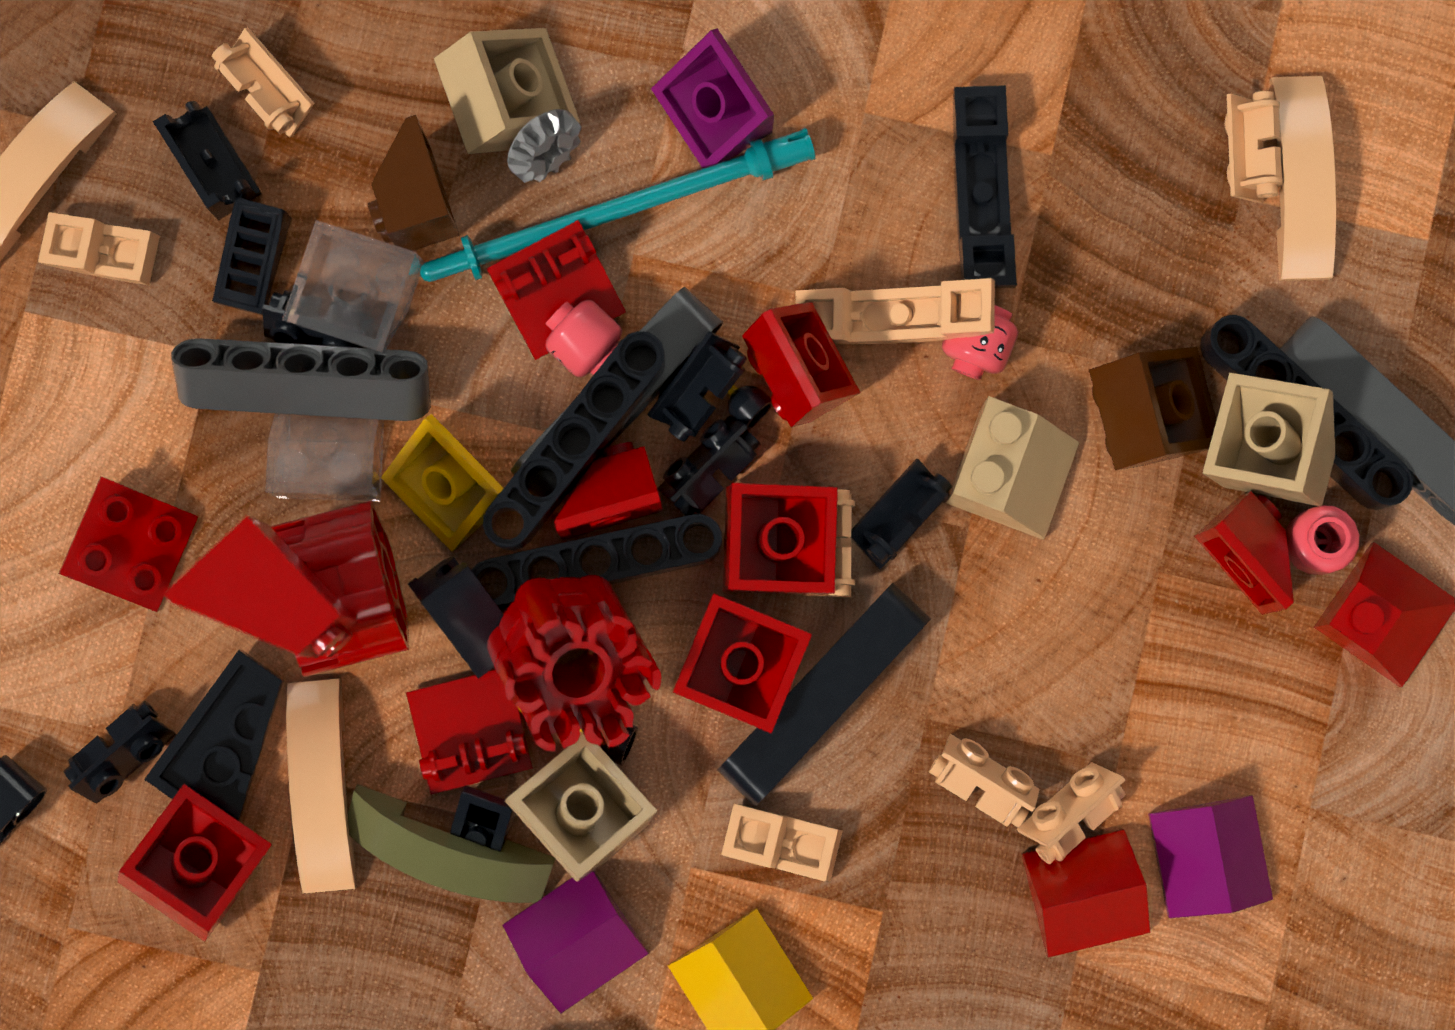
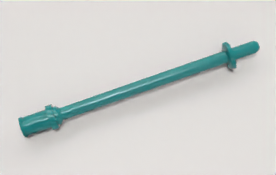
[420,128,816,282]

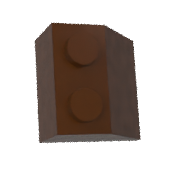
[367,115,460,255]
[1089,346,1217,470]

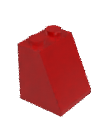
[163,515,357,658]

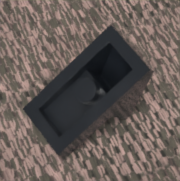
[450,785,516,852]

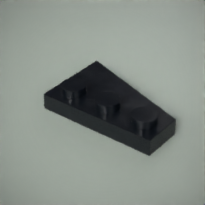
[144,650,284,821]

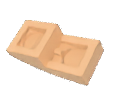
[38,212,160,286]
[721,804,843,882]

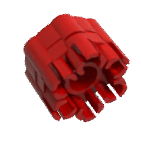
[270,500,409,677]
[487,575,662,751]

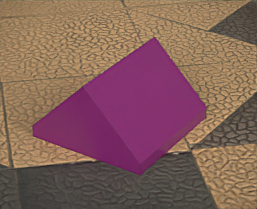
[651,28,774,168]
[1148,795,1273,918]
[502,871,649,1013]

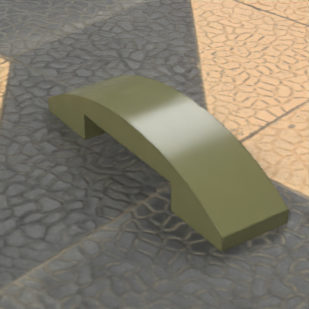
[348,784,556,903]

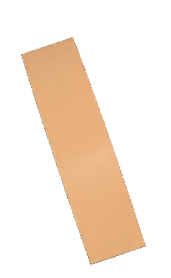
[1269,76,1336,281]
[0,81,117,262]
[796,278,995,344]
[286,678,357,893]

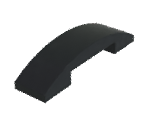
[953,85,1017,288]

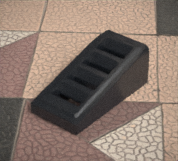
[212,198,292,316]

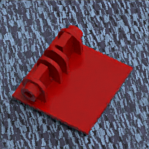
[486,220,626,360]
[58,476,198,612]
[406,670,533,795]

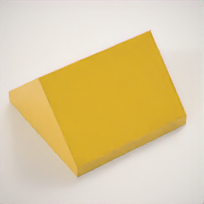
[381,414,503,552]
[668,908,813,1030]

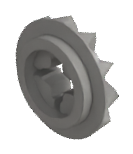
[507,109,581,183]

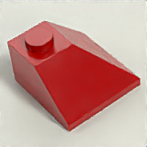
[554,442,663,540]
[1194,491,1294,615]
[1314,542,1455,687]

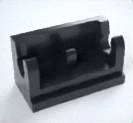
[153,101,262,220]
[408,556,504,679]

